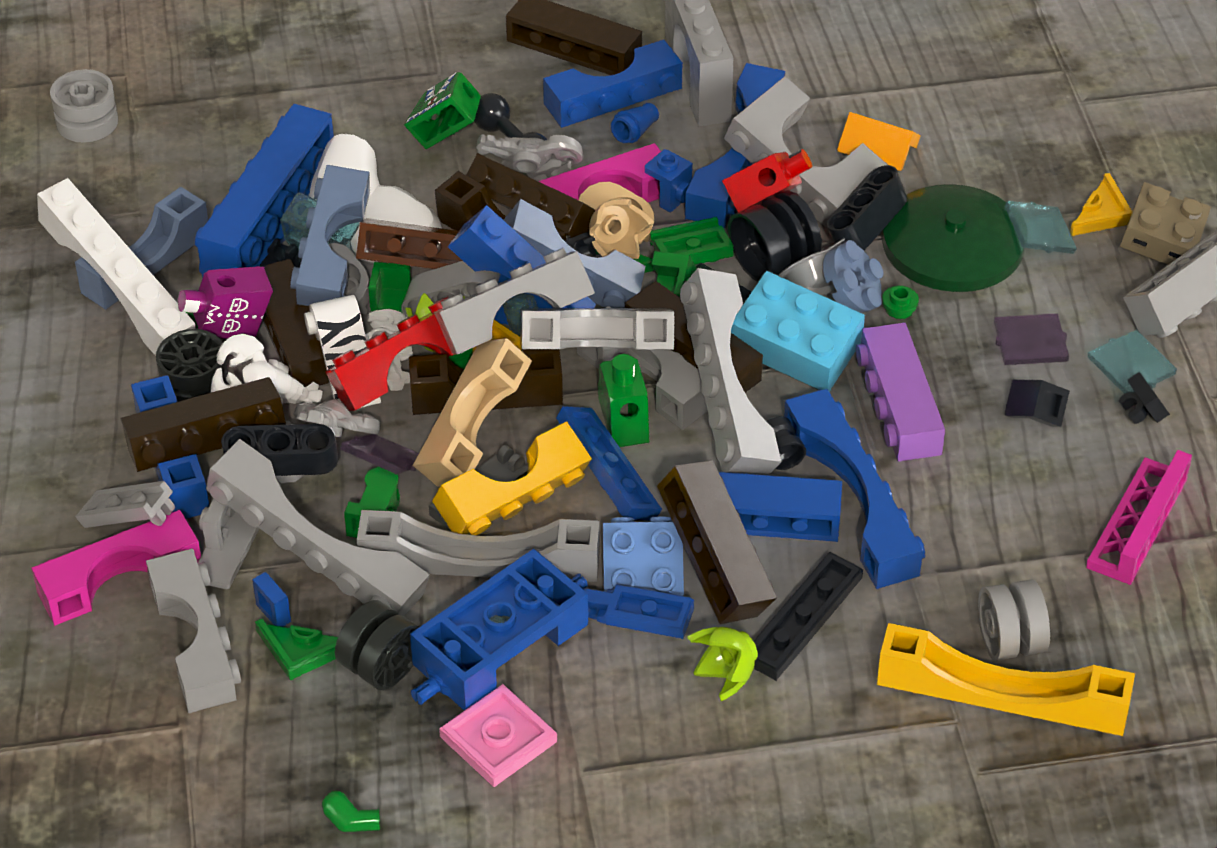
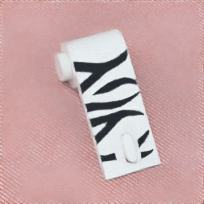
[304,294,381,408]

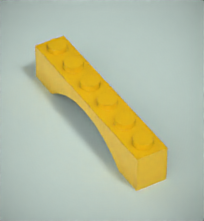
[877,623,1135,736]

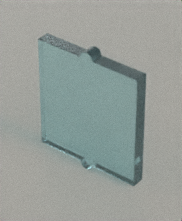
[1005,201,1077,254]
[1088,330,1177,394]

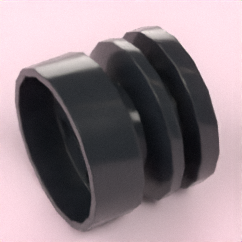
[728,190,822,282]

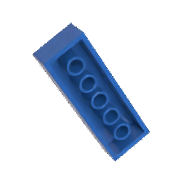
[195,104,334,279]

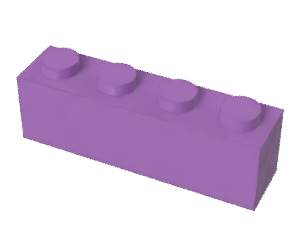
[856,323,945,462]

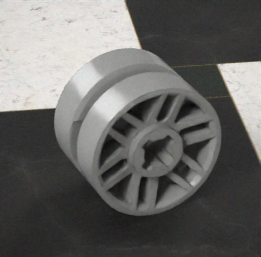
[50,69,118,142]
[978,579,1050,661]

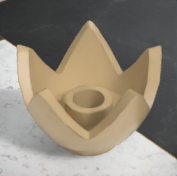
[589,198,654,259]

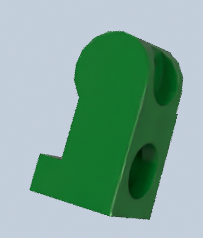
[344,467,400,538]

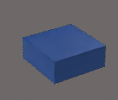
[252,572,291,627]

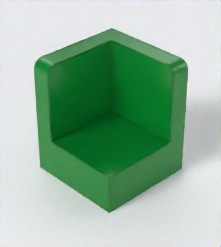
[651,251,697,297]
[368,262,411,313]

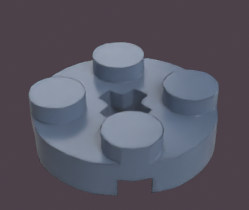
[823,240,883,313]

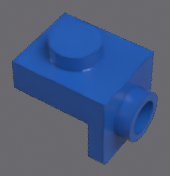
[645,149,693,213]

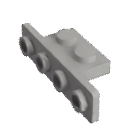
[198,482,282,589]

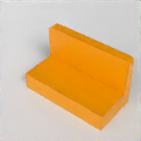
[837,112,921,171]

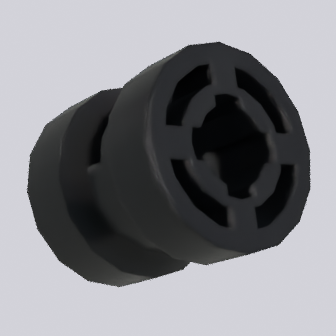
[766,416,806,470]

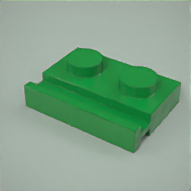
[649,217,733,265]

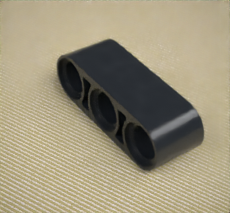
[827,165,907,251]
[221,424,338,476]

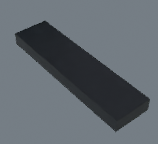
[753,552,863,681]

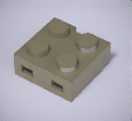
[1120,182,1211,265]

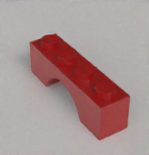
[325,296,455,411]

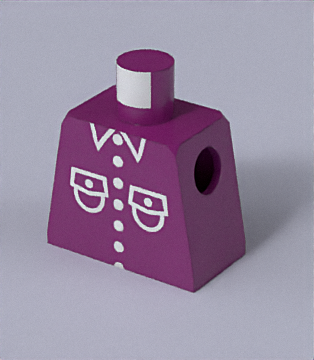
[178,266,273,339]

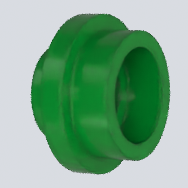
[882,286,919,319]

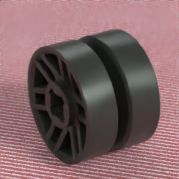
[156,329,229,402]
[335,600,419,690]

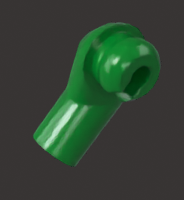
[322,790,380,832]

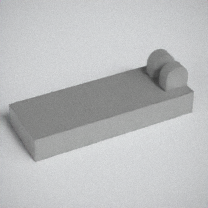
[75,481,175,528]

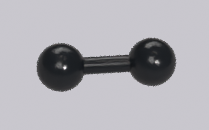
[474,93,547,141]

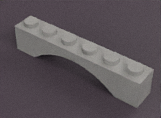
[680,268,782,476]
[206,439,430,616]
[357,510,600,582]

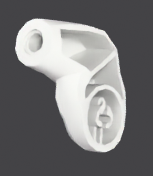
[308,134,442,267]

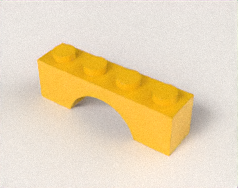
[432,421,592,536]

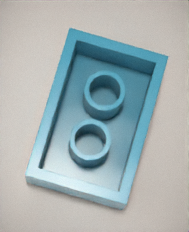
[731,271,865,392]

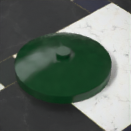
[882,184,1026,292]

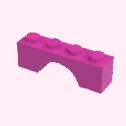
[538,143,661,202]
[31,510,201,626]

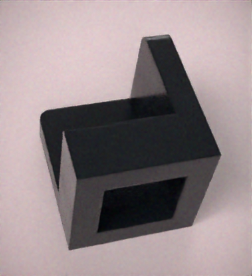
[1005,380,1070,427]

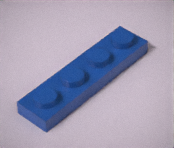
[556,406,662,521]

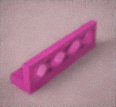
[1086,450,1192,585]

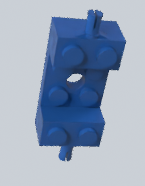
[410,548,588,711]

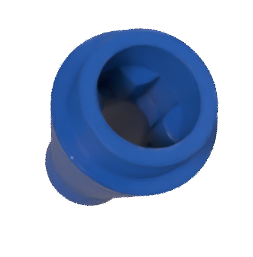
[611,103,659,143]

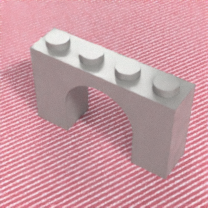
[665,0,734,127]
[724,76,888,229]

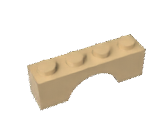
[413,338,532,488]

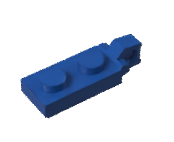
[584,584,694,639]

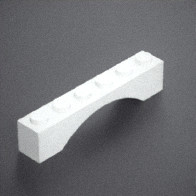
[37,178,195,356]

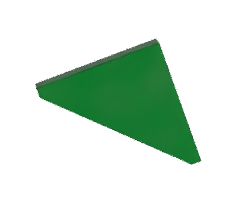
[255,619,338,680]

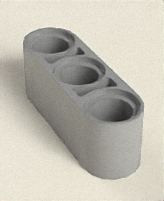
[401,261,501,317]

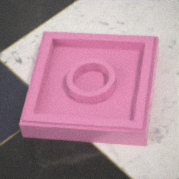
[439,684,557,787]

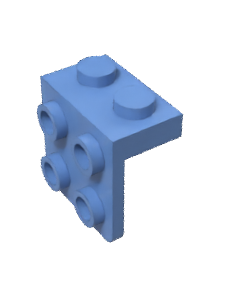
[603,517,684,596]

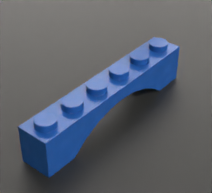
[685,63,785,228]
[784,389,925,589]

